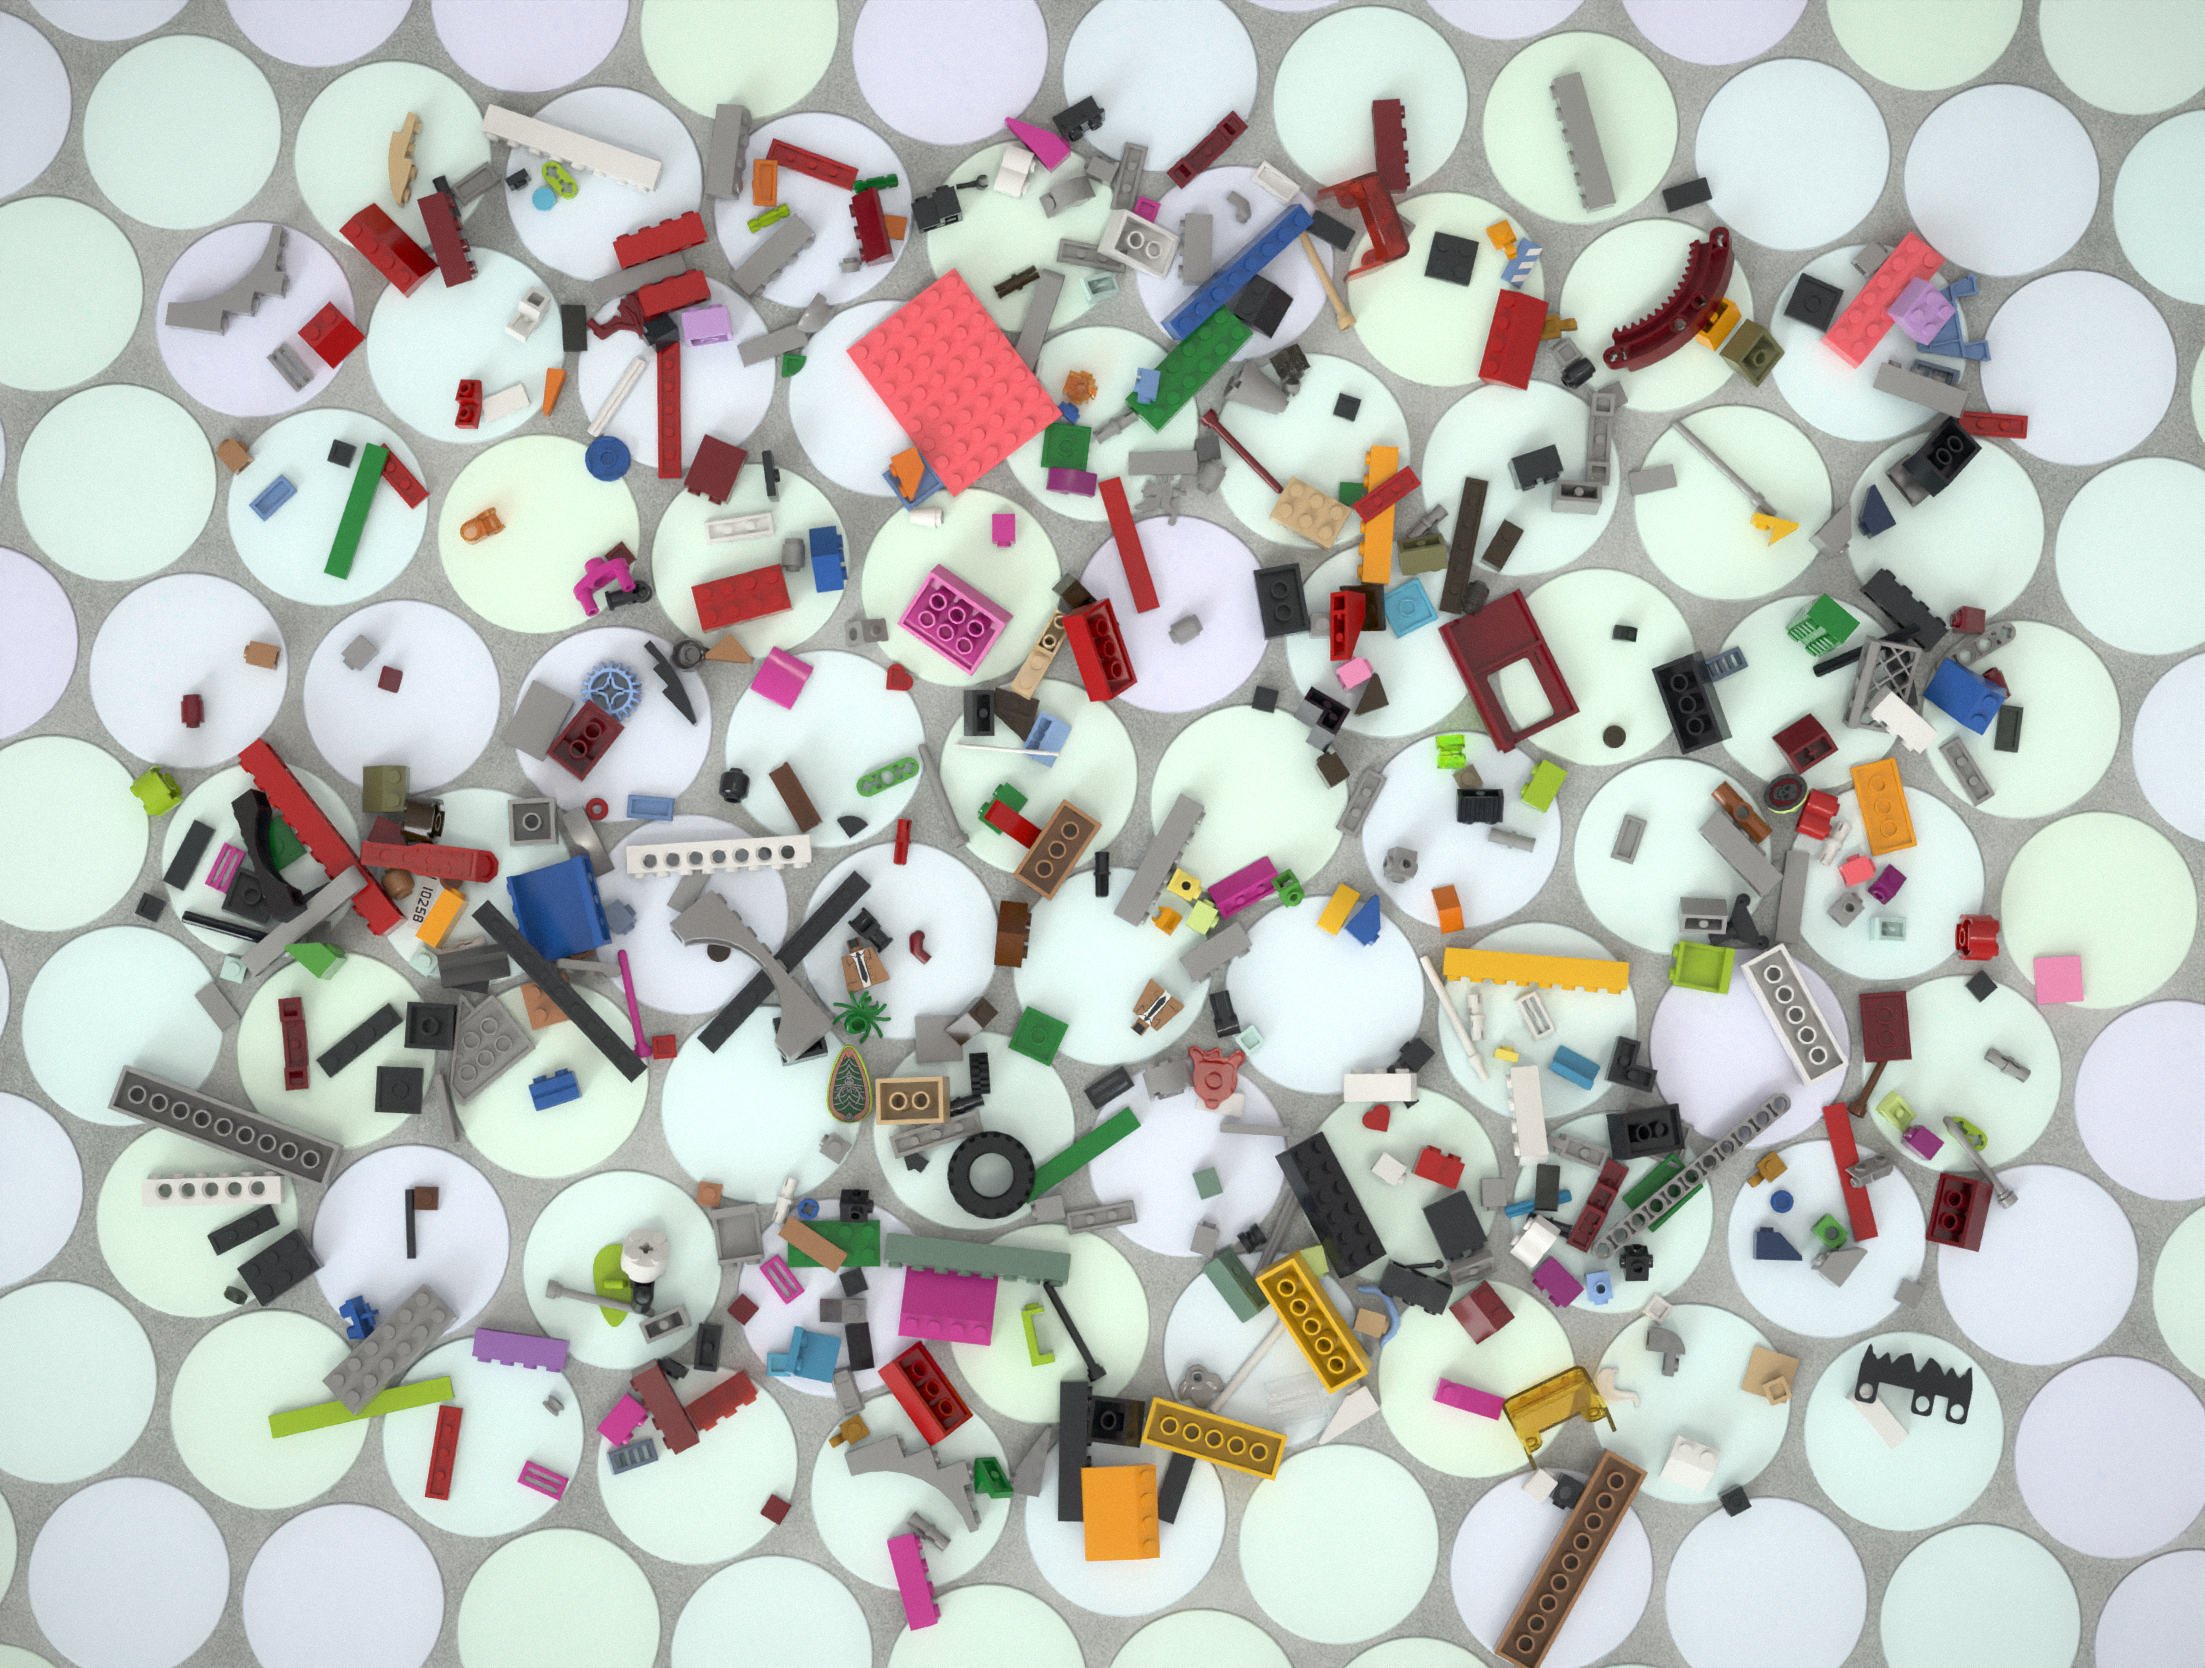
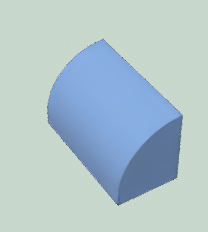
[1022,711,1072,768]

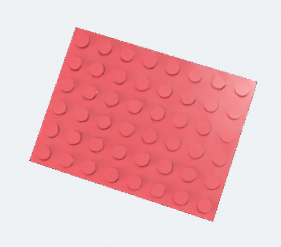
[846,268,1064,497]

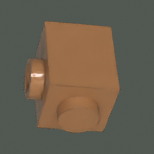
[215,437,255,476]

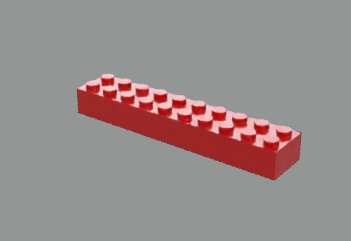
[238,738,408,937]

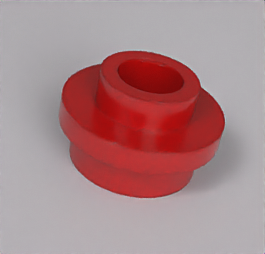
[585,798,609,821]

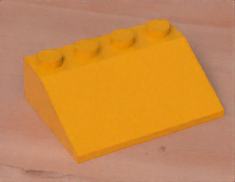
[1081,1463,1160,1562]

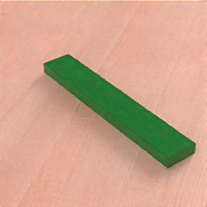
[324,442,390,580]
[1026,1107,1141,1204]

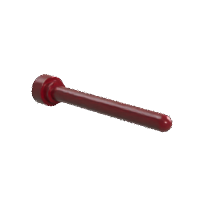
[1199,408,1283,494]

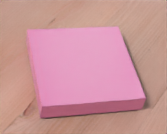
[2033,955,2084,1004]

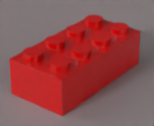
[691,563,793,634]

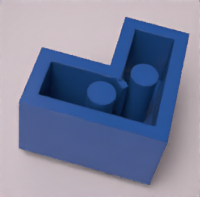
[809,526,848,593]

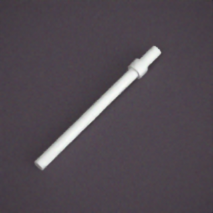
[1420,955,1490,1082]
[1209,1318,1286,1413]

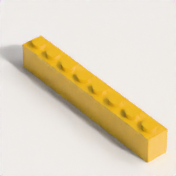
[1442,947,1629,994]

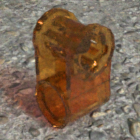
[460,507,506,545]

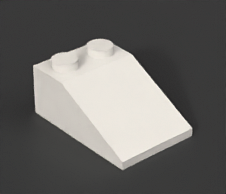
[1097,209,1181,280]

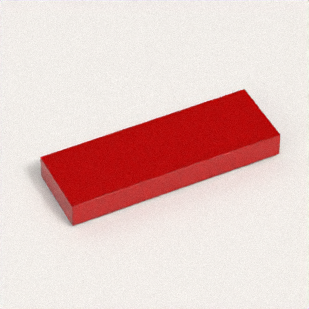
[1958,411,2028,440]
[380,443,430,510]
[1352,466,1421,524]
[984,799,1042,850]

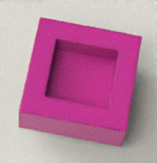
[1133,196,1161,224]

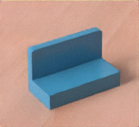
[1547,1045,1600,1091]

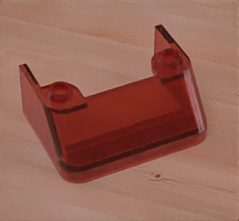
[1313,172,1410,284]

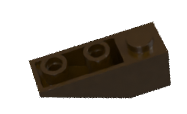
[1052,573,1120,625]

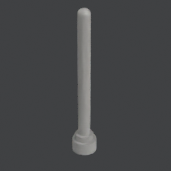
[918,743,971,849]
[1943,1116,2018,1209]
[545,1279,655,1317]

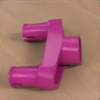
[573,557,636,617]

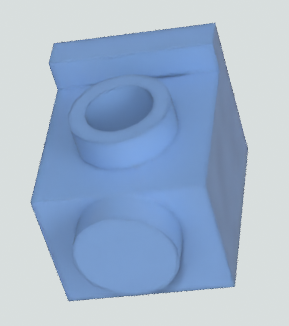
[1134,367,1161,404]

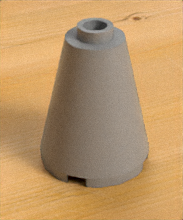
[1223,358,1289,415]

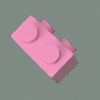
[1334,655,1373,693]

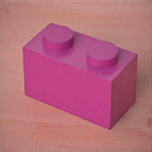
[596,1392,649,1447]

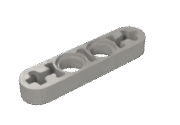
[1935,622,2016,672]

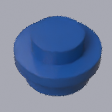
[1770,1190,1794,1213]

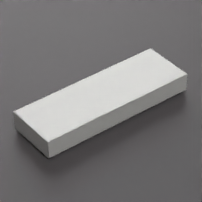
[703,512,775,546]

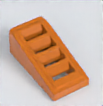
[542,368,567,417]

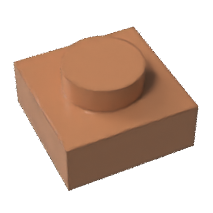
[696,1181,723,1208]

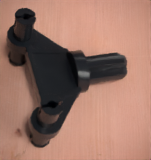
[1708,893,1770,950]

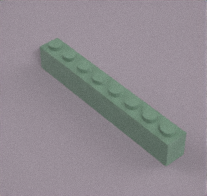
[884,1233,1071,1287]

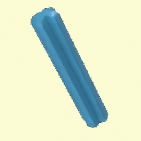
[1505,1189,1572,1218]

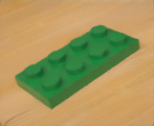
[788,1220,880,1267]

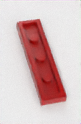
[766,138,859,191]
[425,1405,464,1501]

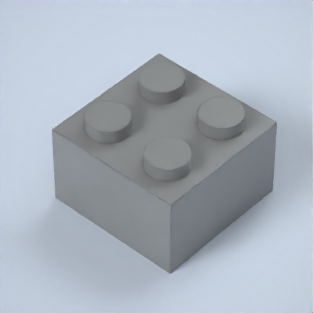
[508,797,559,847]

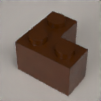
[994,900,1032,968]

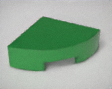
[782,354,807,378]

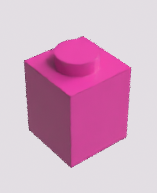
[992,514,1016,548]

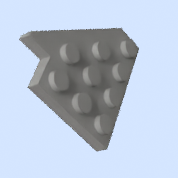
[449,993,536,1106]

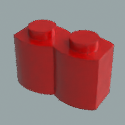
[1794,788,1840,841]

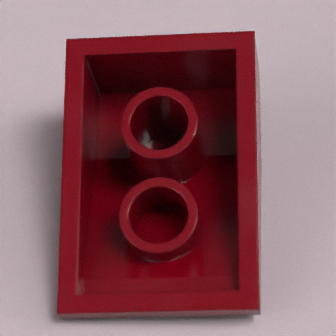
[545,699,625,783]

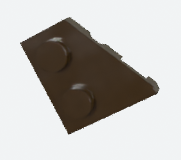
[994,687,1040,742]

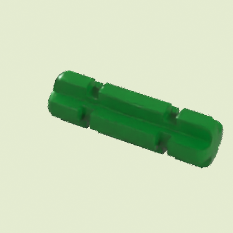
[854,174,899,194]

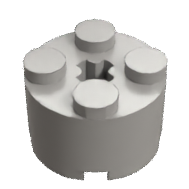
[1142,1056,1194,1101]

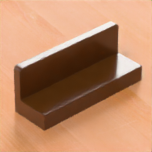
[769,762,823,834]

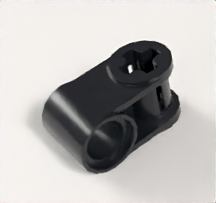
[630,1279,655,1314]

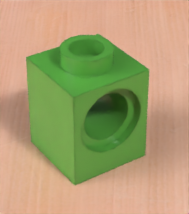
[1810,1213,1849,1250]

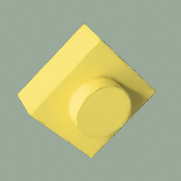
[1493,1045,1519,1063]

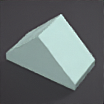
[1079,271,1121,306]
[1869,917,1906,941]

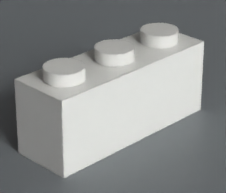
[1867,685,1939,754]
[1344,1069,1417,1102]

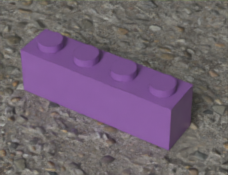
[472,1327,570,1373]

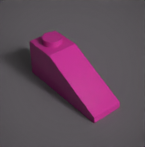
[1004,117,1071,174]
[1432,1377,1505,1421]

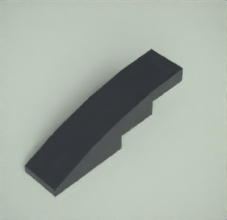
[644,640,698,727]

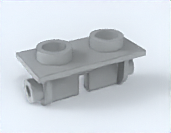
[1846,1153,1897,1188]

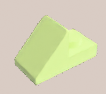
[1876,1090,1917,1133]

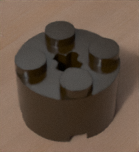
[400,796,445,845]

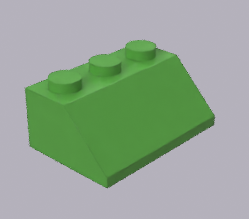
[284,942,348,980]

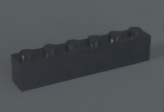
[1058,1380,1093,1522]

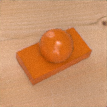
[751,159,778,207]

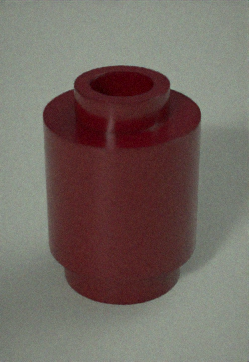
[180,694,205,728]

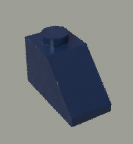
[1858,484,1896,539]
[1753,1227,1802,1261]

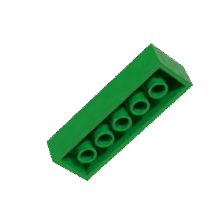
[1125,304,1253,435]
[1785,593,1860,658]

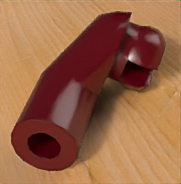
[909,930,932,965]

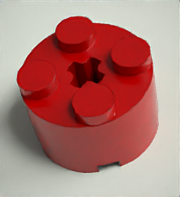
[1955,914,2000,961]

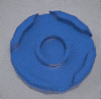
[585,436,631,482]

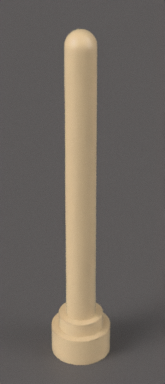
[1298,230,1357,331]

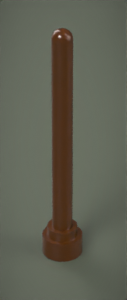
[1847,1062,1888,1119]

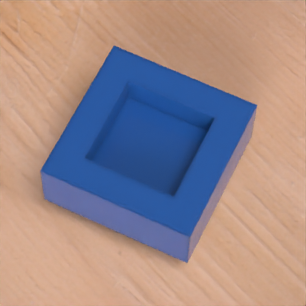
[1058,401,1080,425]

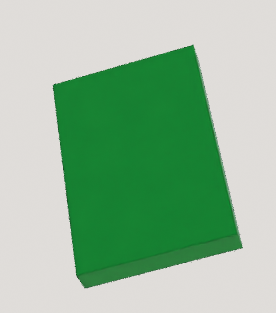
[1621,1152,1704,1233]

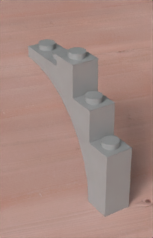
[165,225,290,336]
[844,1434,982,1533]

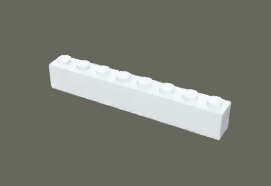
[481,104,664,194]

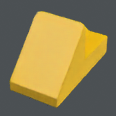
[1750,512,1799,547]

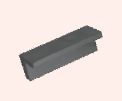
[437,944,511,989]

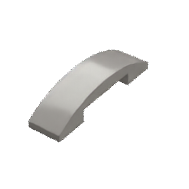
[1586,392,1616,486]

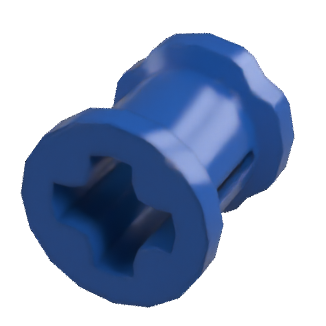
[798,1198,820,1220]

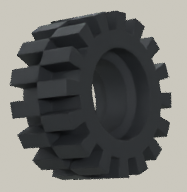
[969,1052,991,1095]

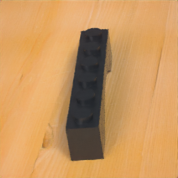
[231,788,308,923]

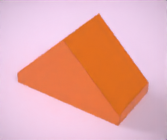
[1431,885,1464,934]

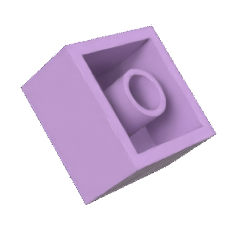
[1886,277,1956,346]
[681,304,734,347]

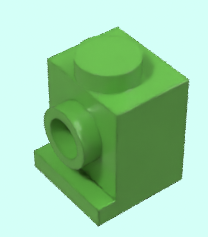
[1270,868,1306,908]

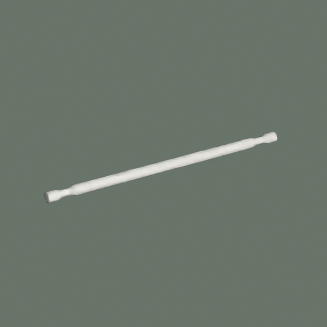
[955,743,1060,756]

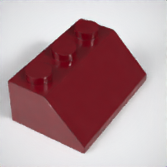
[849,187,895,267]
[1926,1173,1994,1252]

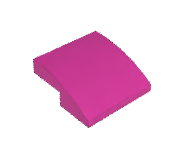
[750,646,814,710]

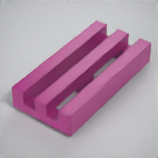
[205,842,247,894]
[759,1254,805,1305]
[517,1460,569,1501]

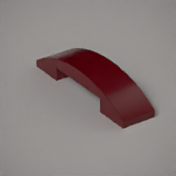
[1166,110,1248,190]
[278,997,310,1091]

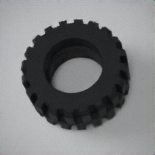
[947,1131,1035,1219]

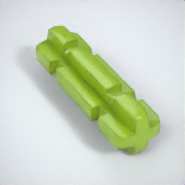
[747,203,791,233]

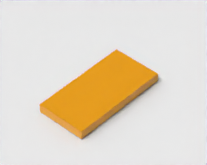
[1849,757,1918,857]

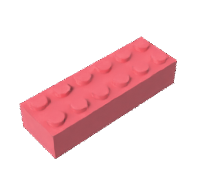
[1820,231,1946,369]

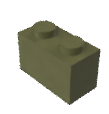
[1397,533,1448,576]

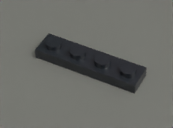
[316,1003,404,1078]

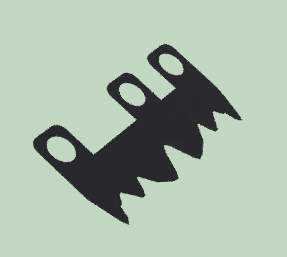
[1854,1344,1973,1425]

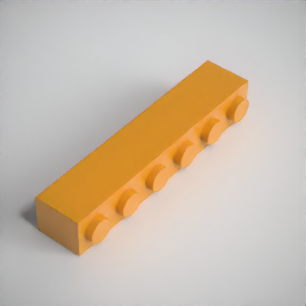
[1357,445,1399,586]

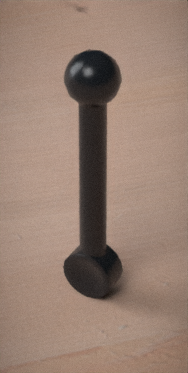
[1401,1260,1444,1269]

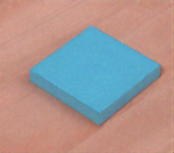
[1384,578,1438,639]

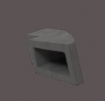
[561,806,615,878]

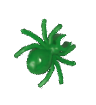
[832,991,891,1044]

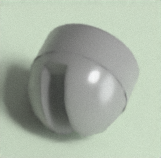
[1282,378,1301,397]

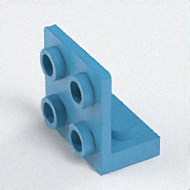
[785,1326,841,1383]

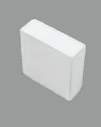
[1641,1293,1674,1325]

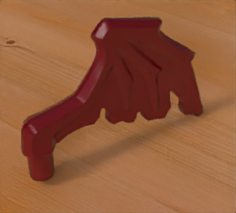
[586,291,652,340]

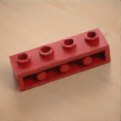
[612,211,709,270]

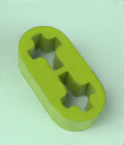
[541,161,578,200]
[1946,1117,1988,1151]

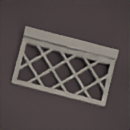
[1842,635,1922,734]

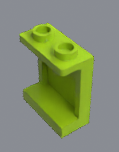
[1668,940,1736,995]
[1021,1302,1055,1367]

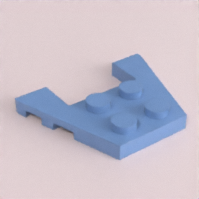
[1917,273,1991,362]

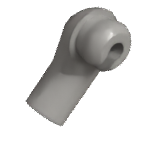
[1226,190,1251,224]

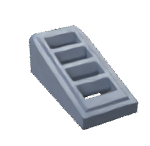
[1913,359,1961,386]
[1705,646,1749,683]
[606,1438,659,1476]

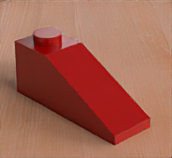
[1330,591,1365,662]

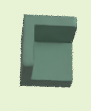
[1192,1167,1223,1200]

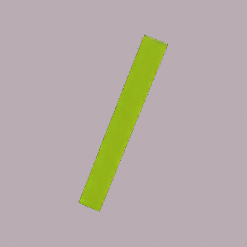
[268,1375,455,1439]

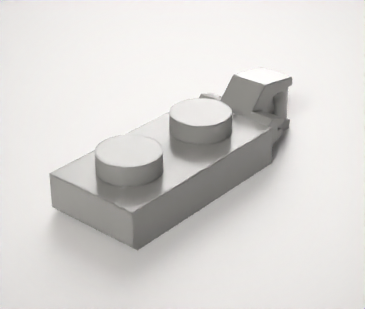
[1546,1133,1610,1172]

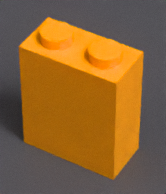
[415,888,470,949]

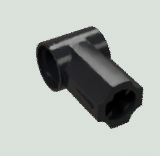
[1209,990,1241,1038]

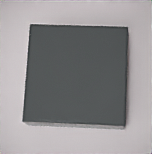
[1195,436,1222,463]

